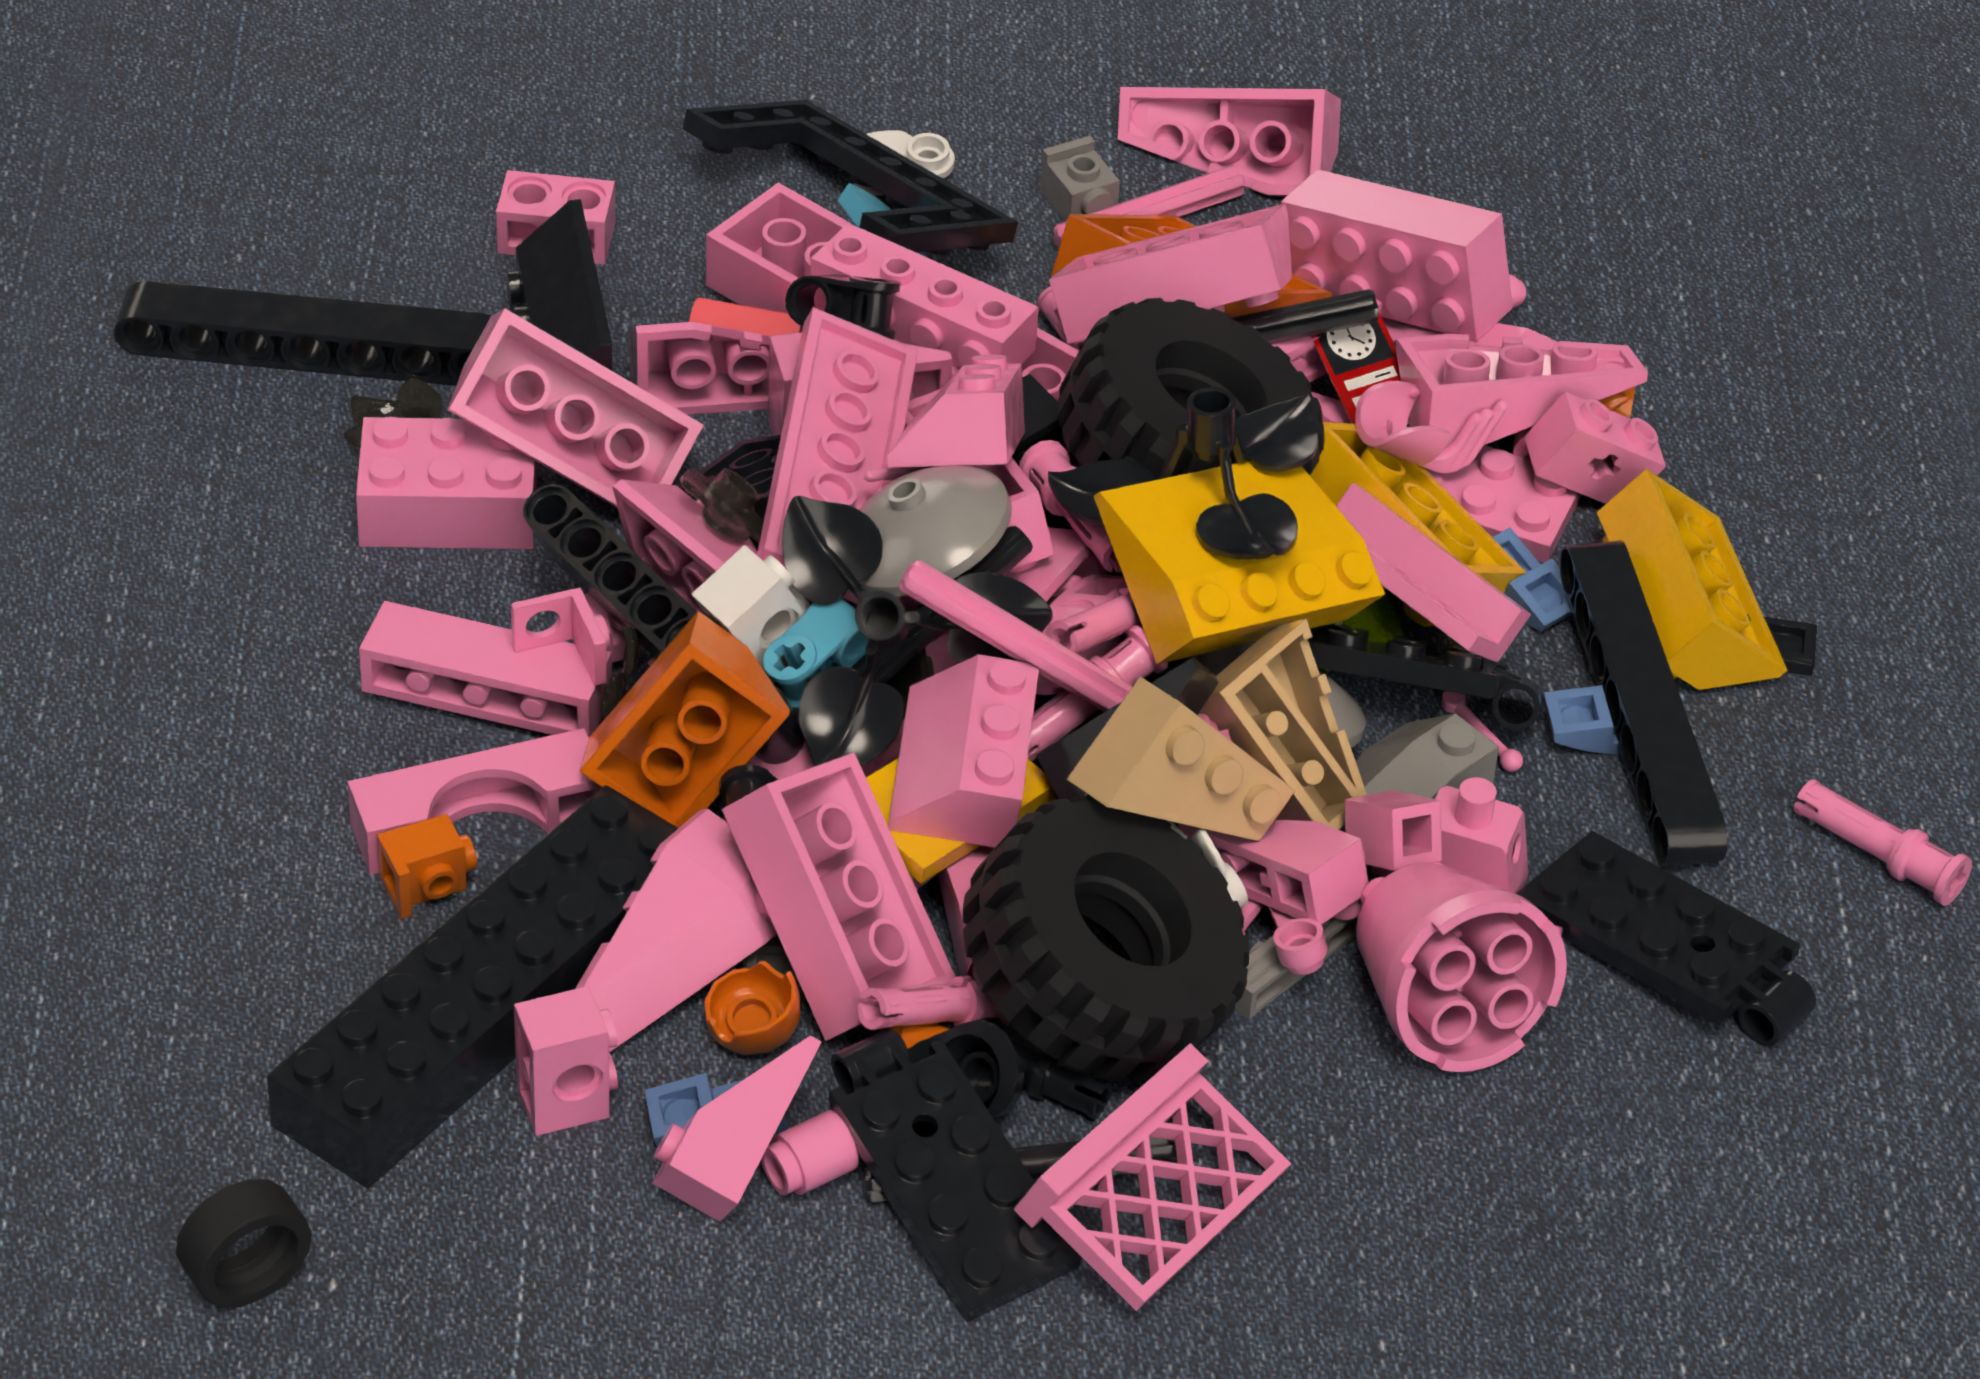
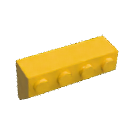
[1310,422,1526,627]
[1597,468,1788,690]

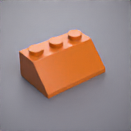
[579,611,790,828]

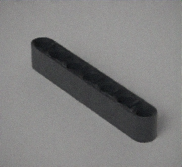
[114,281,491,386]
[523,484,805,764]
[1560,540,1727,867]

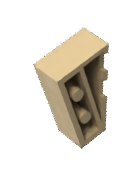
[1199,619,1367,830]
[1067,677,1296,841]

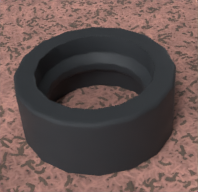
[176,1179,312,1307]

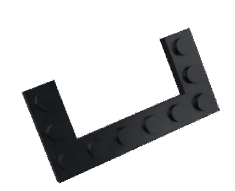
[682,100,1018,255]

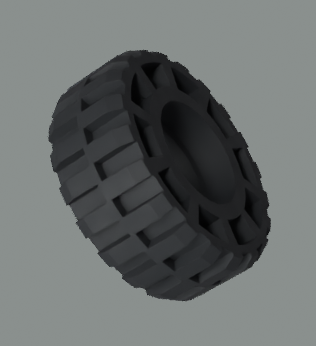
[1057,298,1325,480]
[963,796,1249,1081]

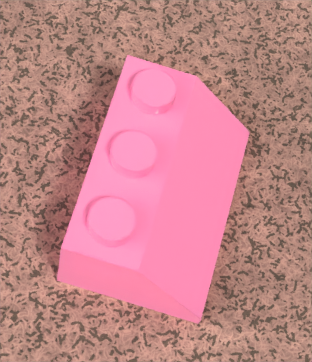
[887,354,1025,468]
[612,479,796,616]
[888,654,1039,848]

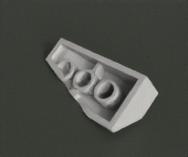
[1339,713,1499,878]

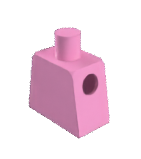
[1435,777,1528,894]

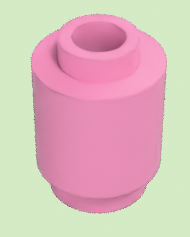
[761,1110,859,1196]

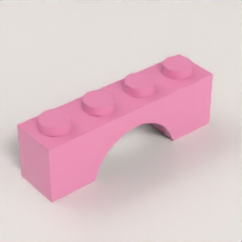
[348,728,602,875]

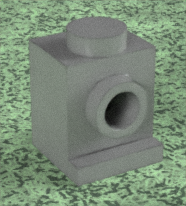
[1040,136,1120,222]

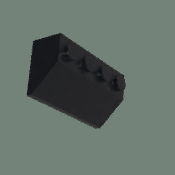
[507,199,612,371]

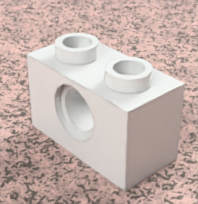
[691,545,811,683]

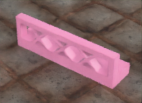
[1336,483,1531,663]

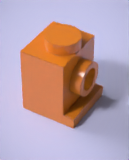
[377,813,478,919]

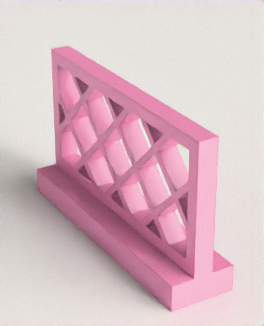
[1014,1043,1291,1311]

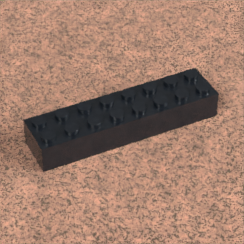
[267,785,678,1189]

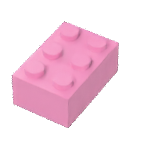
[356,417,538,549]

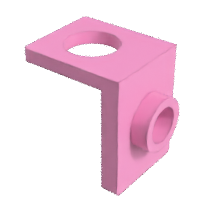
[511,587,610,686]

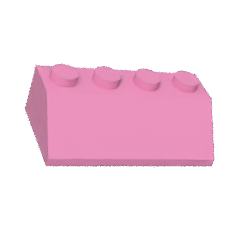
[1049,203,1292,344]
[447,309,704,508]
[722,752,955,1041]

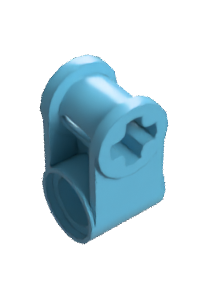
[763,598,868,712]

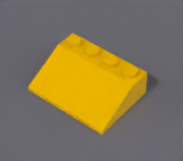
[1093,461,1385,664]

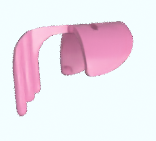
[1355,381,1507,473]

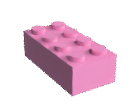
[1281,169,1513,341]

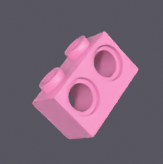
[496,170,616,265]

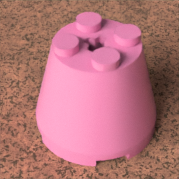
[1356,862,1567,1072]

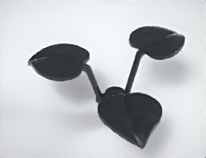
[1048,387,1318,560]
[782,496,1053,766]

